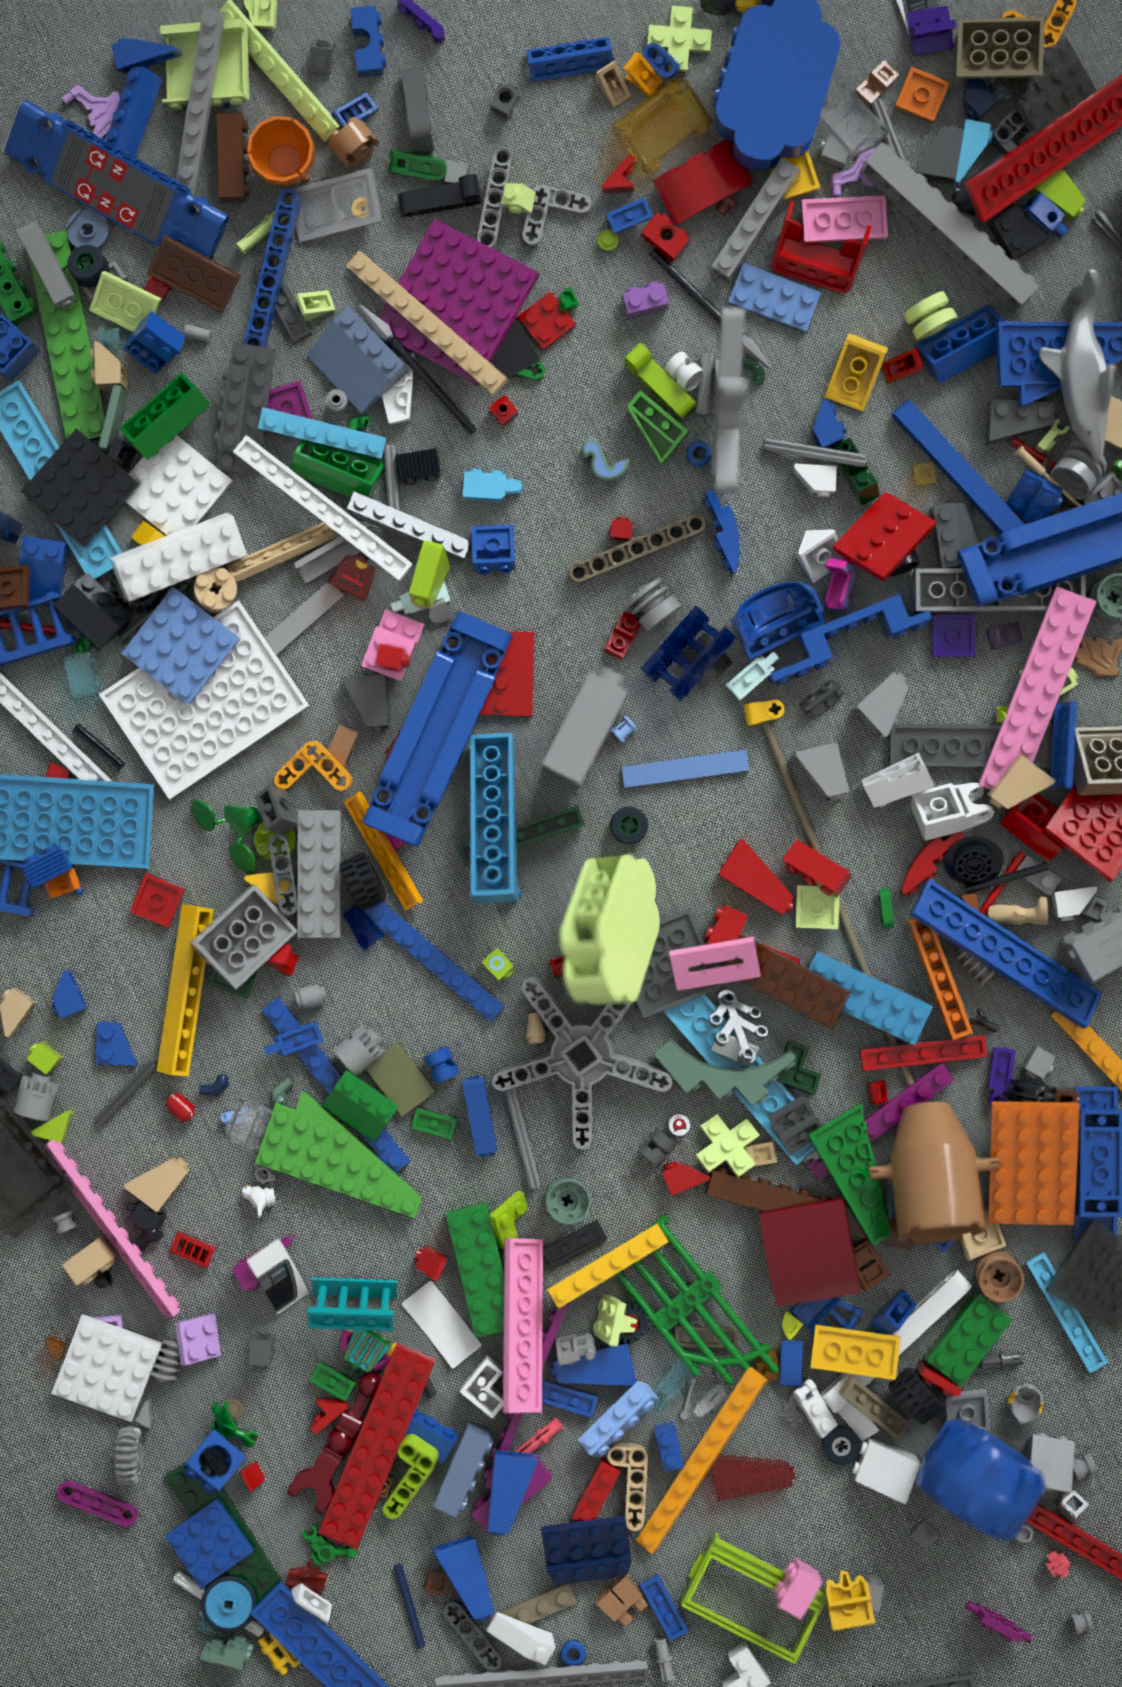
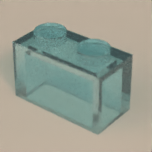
[63,652,102,700]

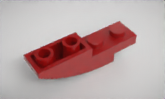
[899,831,965,895]

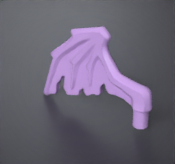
[62,85,120,140]
[831,146,875,197]

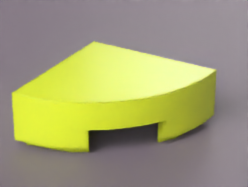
[782,1310,804,1340]

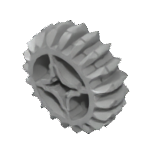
[115,1427,144,1486]

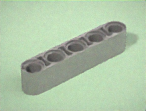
[477,147,512,249]

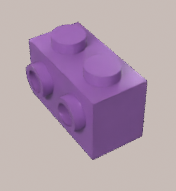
[622,282,669,319]

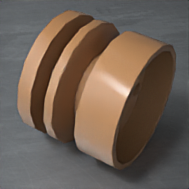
[974,1250,1024,1302]

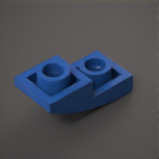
[780,1340,804,1387]

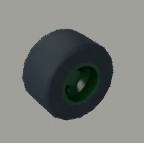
[67,245,109,288]
[610,807,648,844]

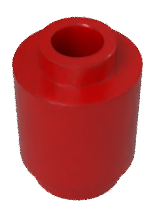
[164,1092,196,1123]

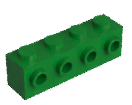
[0,240,37,326]

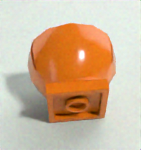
[247,116,316,187]

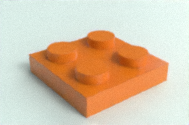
[894,67,950,124]

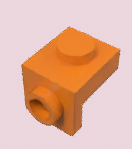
[44,868,81,898]

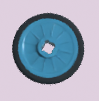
[201,1576,257,1632]

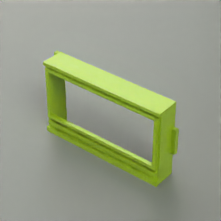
[680,1532,827,1664]

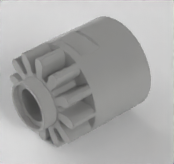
[334,1025,385,1076]
[13,1072,58,1121]

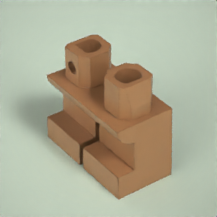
[596,1574,647,1626]

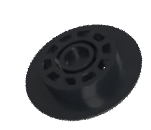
[944,836,1004,885]

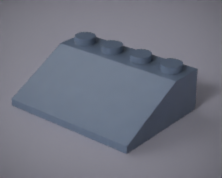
[306,306,408,414]

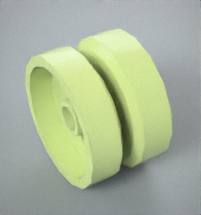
[903,291,958,341]

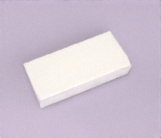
[711,1031,759,1066]
[838,1402,879,1441]
[292,1584,332,1623]

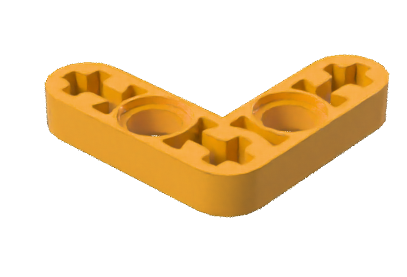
[1001,0,1077,51]
[274,741,353,791]

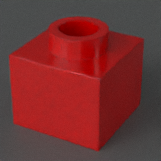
[488,395,518,426]
[610,517,633,541]

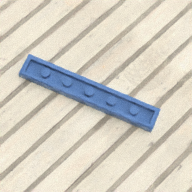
[621,750,749,788]

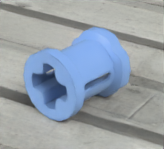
[610,715,638,743]

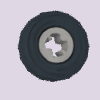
[822,1426,860,1465]

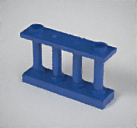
[0,591,77,667]
[0,859,35,916]

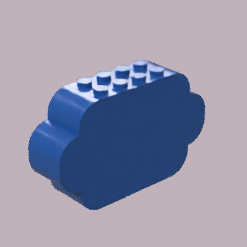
[712,0,841,171]

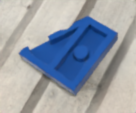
[96,1021,138,1066]

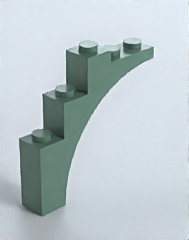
[654,1038,796,1105]

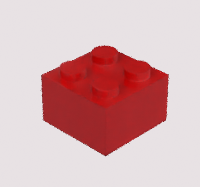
[704,905,748,944]

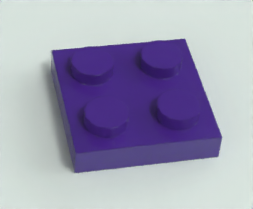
[931,614,975,657]

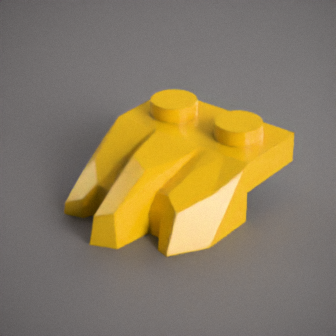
[826,1570,875,1632]

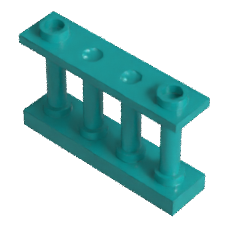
[307,1277,397,1332]

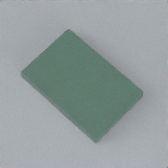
[99,385,129,454]

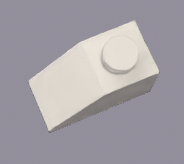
[793,464,837,498]
[1051,886,1097,921]

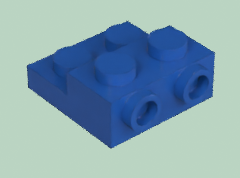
[1005,469,1064,523]
[471,525,516,575]

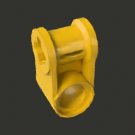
[743,700,784,726]

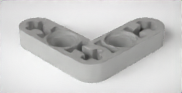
[523,185,591,247]

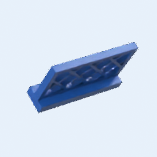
[1049,701,1077,789]

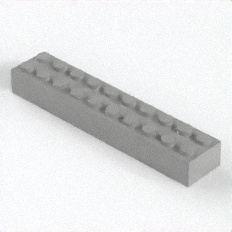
[859,142,1039,313]

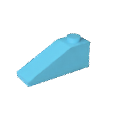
[952,119,993,188]

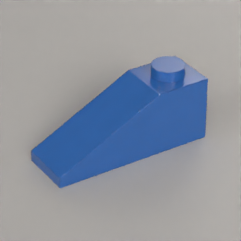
[111,38,182,74]

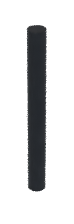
[965,862,1049,894]

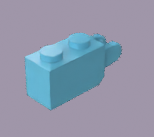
[463,468,523,502]

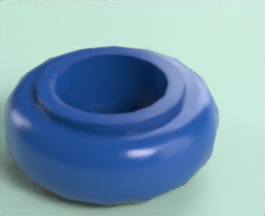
[686,441,712,467]
[560,1640,586,1666]

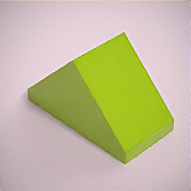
[31,1109,73,1143]

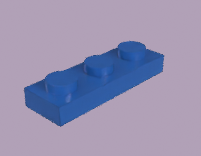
[542,1379,598,1418]
[640,1573,689,1641]

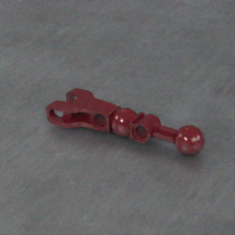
[287,1372,382,1514]

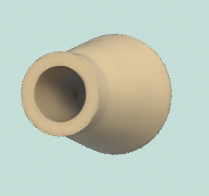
[526,1013,547,1044]

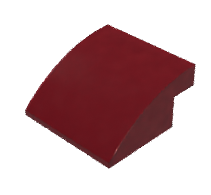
[759,1198,861,1307]

